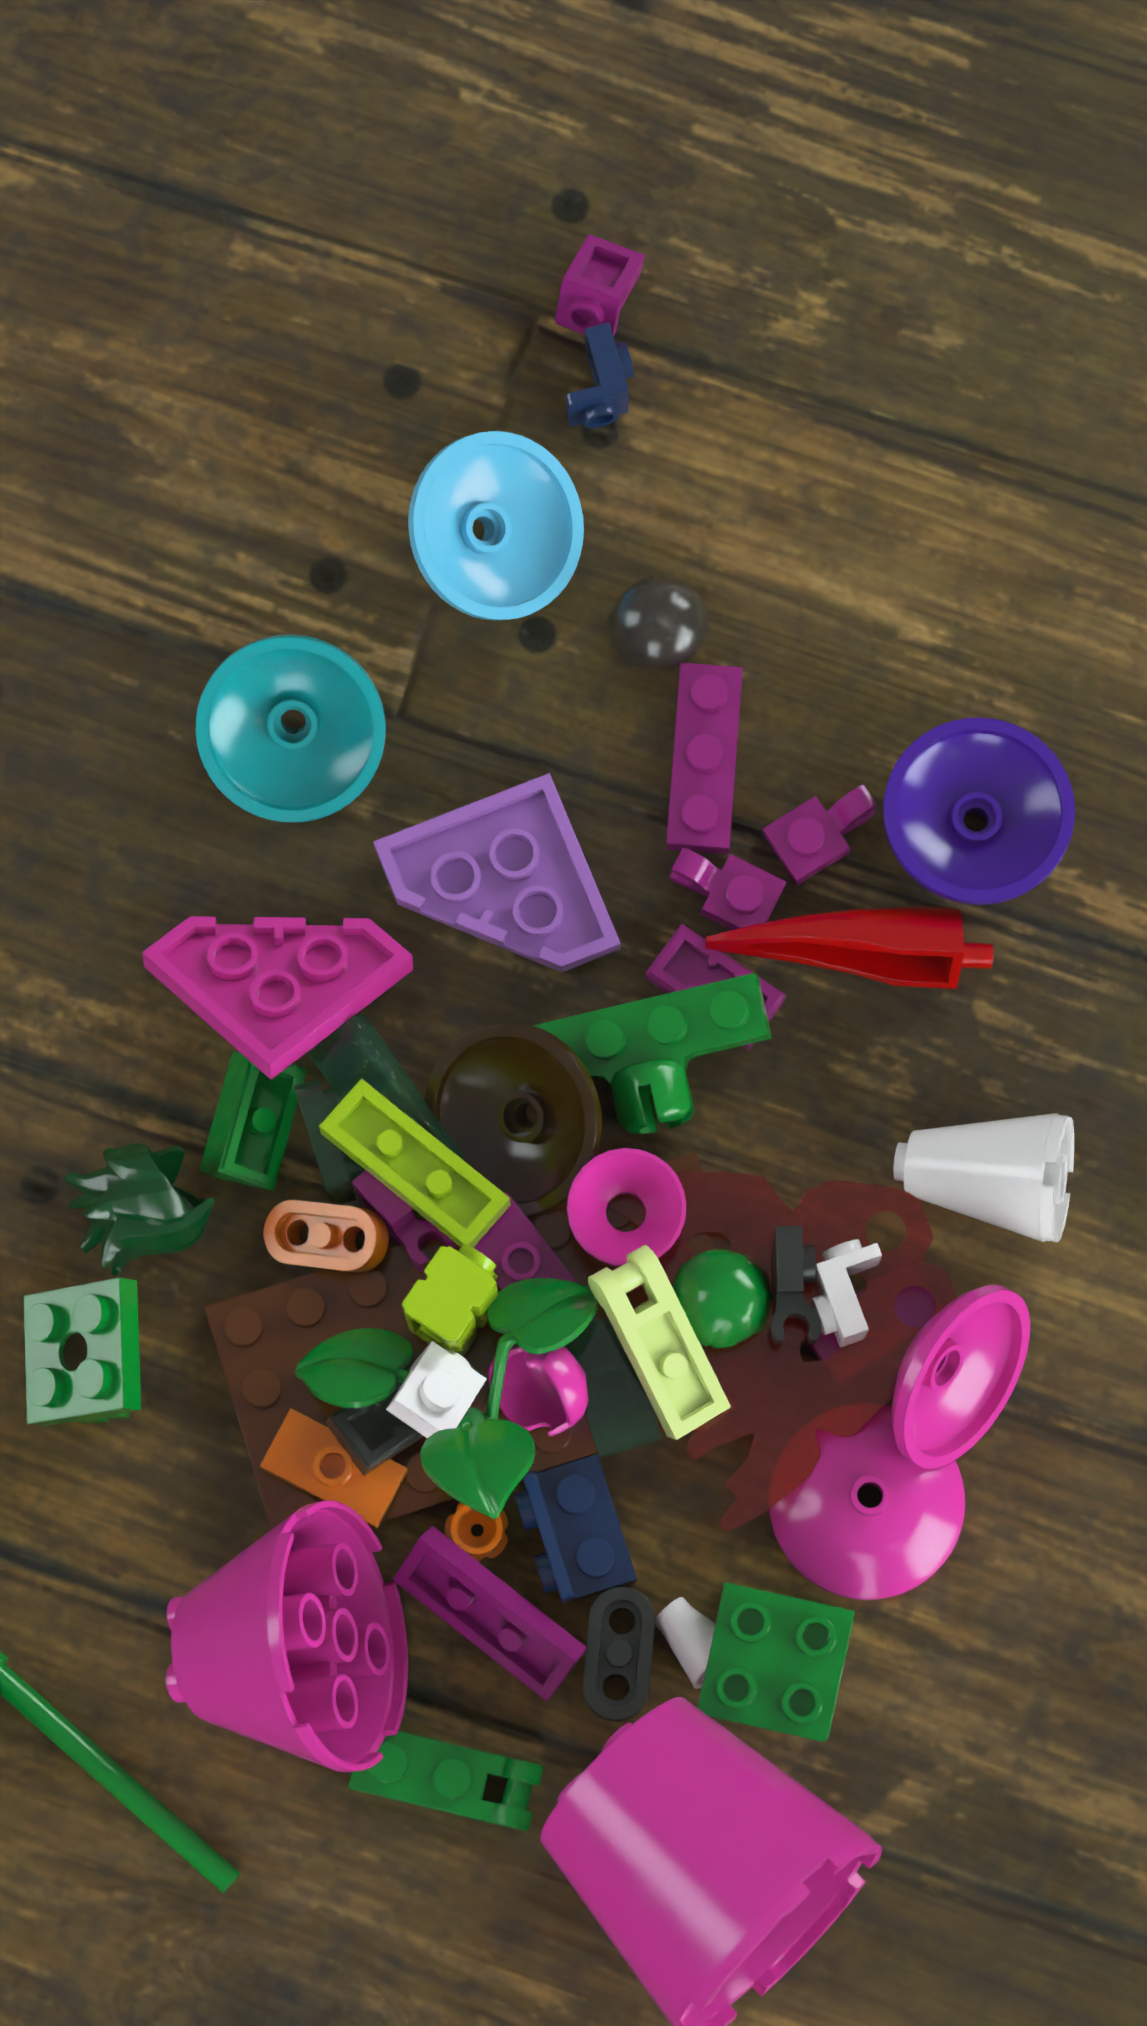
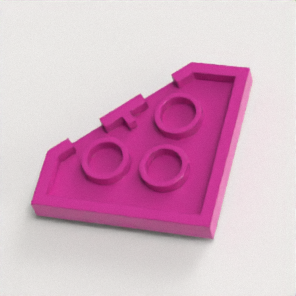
[142,916,413,1080]

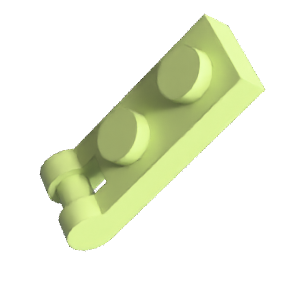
[588,1245,731,1440]

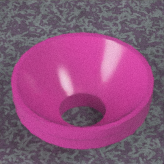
[567,1148,687,1267]

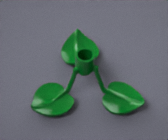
[294,1278,599,1519]

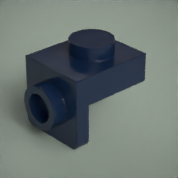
[565,322,634,428]

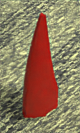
[705,906,993,989]

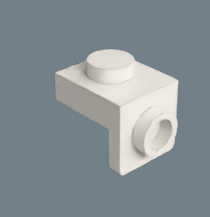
[811,1239,882,1348]
[386,1341,487,1438]

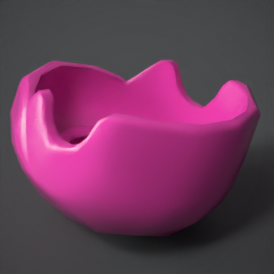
[487,1343,589,1436]

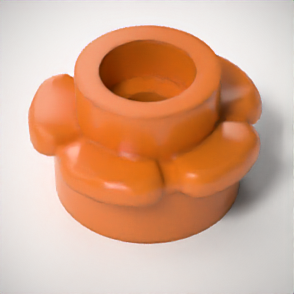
[444,1502,509,1562]

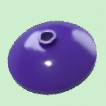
[883,717,1075,905]

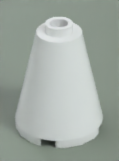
[894,1113,1074,1242]

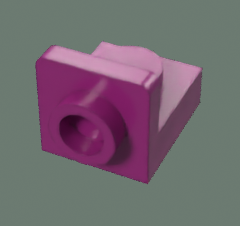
[555,234,645,337]

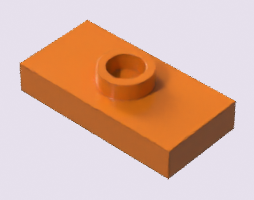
[260,1408,408,1529]

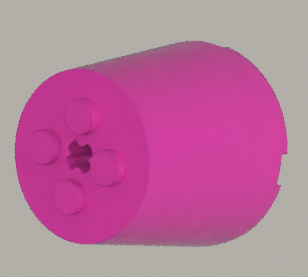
[540,1697,882,2026]

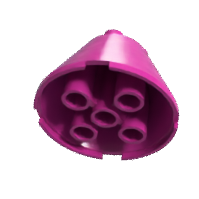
[166,1500,408,1772]

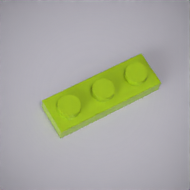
[319,1078,511,1248]

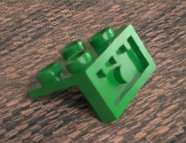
[698,1582,855,1742]

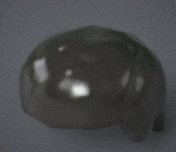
[607,576,709,671]

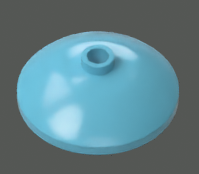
[408,431,584,620]

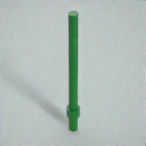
[0,1650,241,1894]

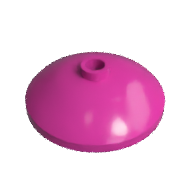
[892,1285,1030,1469]
[769,1403,965,1600]

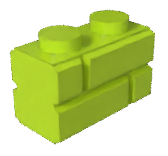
[402,1244,498,1357]

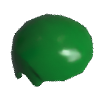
[672,1248,774,1349]

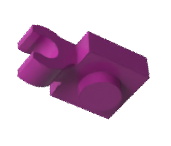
[762,784,877,886]
[669,848,786,930]
[352,1170,458,1274]

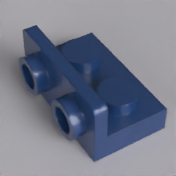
[514,1454,637,1605]

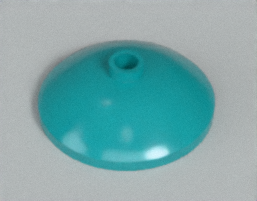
[195,634,386,823]

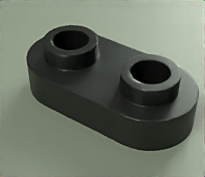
[583,1587,655,1721]

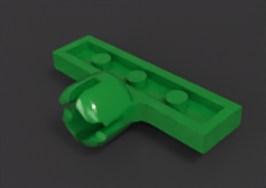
[532,973,772,1134]

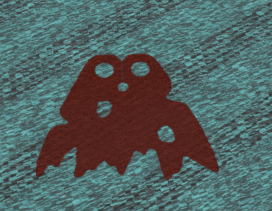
[608,1172,957,1531]

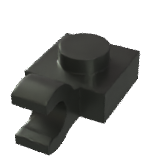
[770,1226,821,1344]

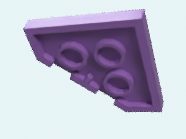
[373,773,621,972]

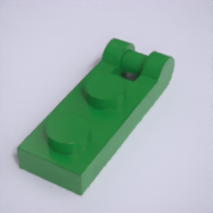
[348,1731,544,1832]

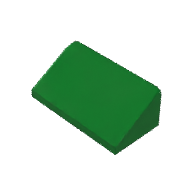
[200,1051,307,1191]

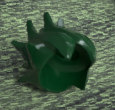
[64,1143,215,1276]

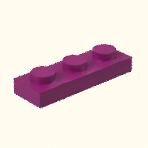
[666,663,743,855]
[392,1526,587,1702]

